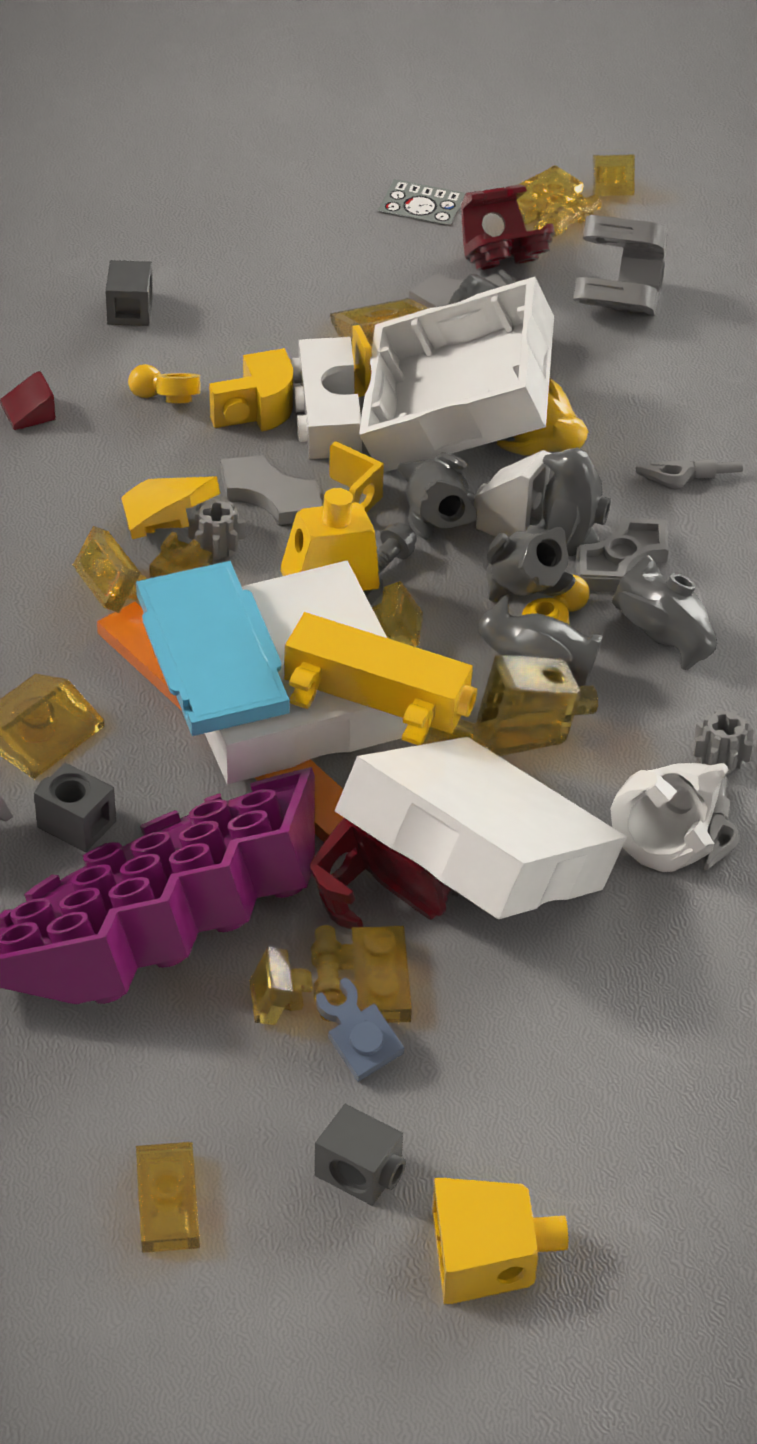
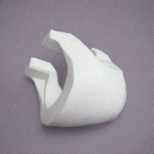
[610,763,729,872]

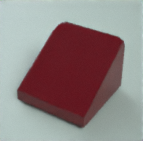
[0,371,56,430]

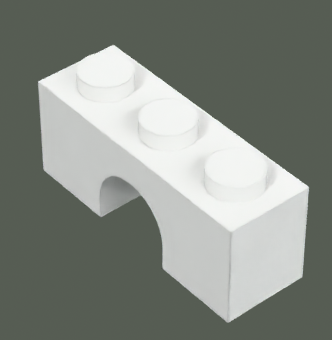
[291,337,362,460]

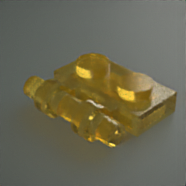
[517,165,602,237]
[310,925,412,1023]

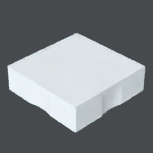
[359,277,554,472]
[205,560,408,785]
[335,737,627,920]

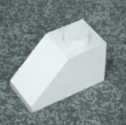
[474,450,551,537]

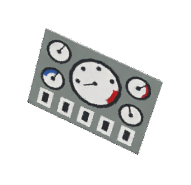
[378,179,466,225]

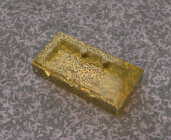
[136,1142,200,1253]

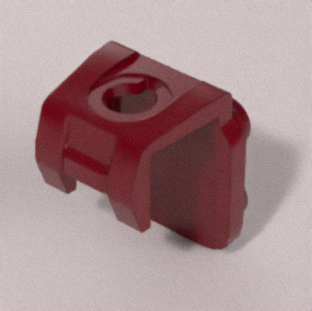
[461,184,555,270]
[310,818,451,932]

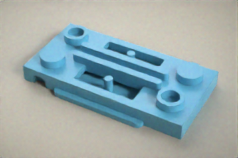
[136,561,290,736]

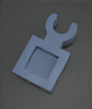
[316,978,404,1082]

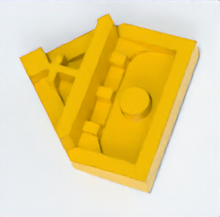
[121,476,221,539]

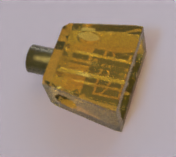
[475,655,598,756]

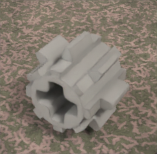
[188,498,245,560]
[693,709,754,775]

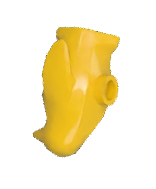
[497,378,589,456]

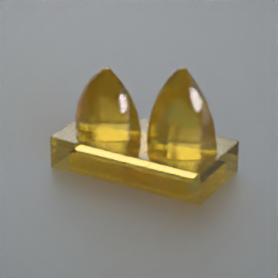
[72,526,147,613]

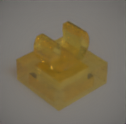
[593,154,635,196]
[149,532,213,578]
[372,581,423,647]
[249,947,313,1025]

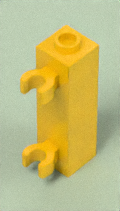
[284,612,477,745]

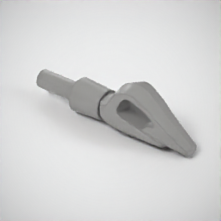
[636,459,743,490]
[704,776,740,871]

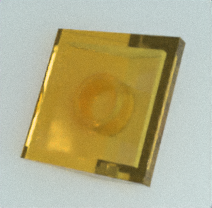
[330,298,429,345]
[0,673,105,779]

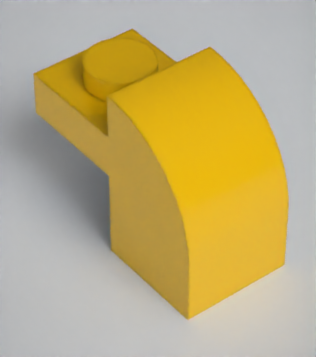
[209,348,293,432]

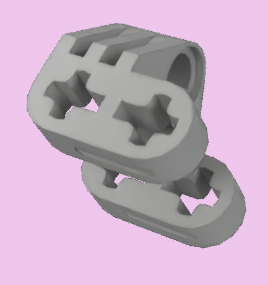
[573,215,668,315]

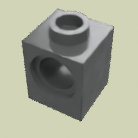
[105,260,153,326]
[34,762,116,853]
[314,1104,406,1206]

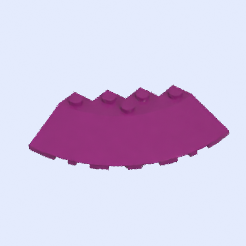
[0,767,315,1005]

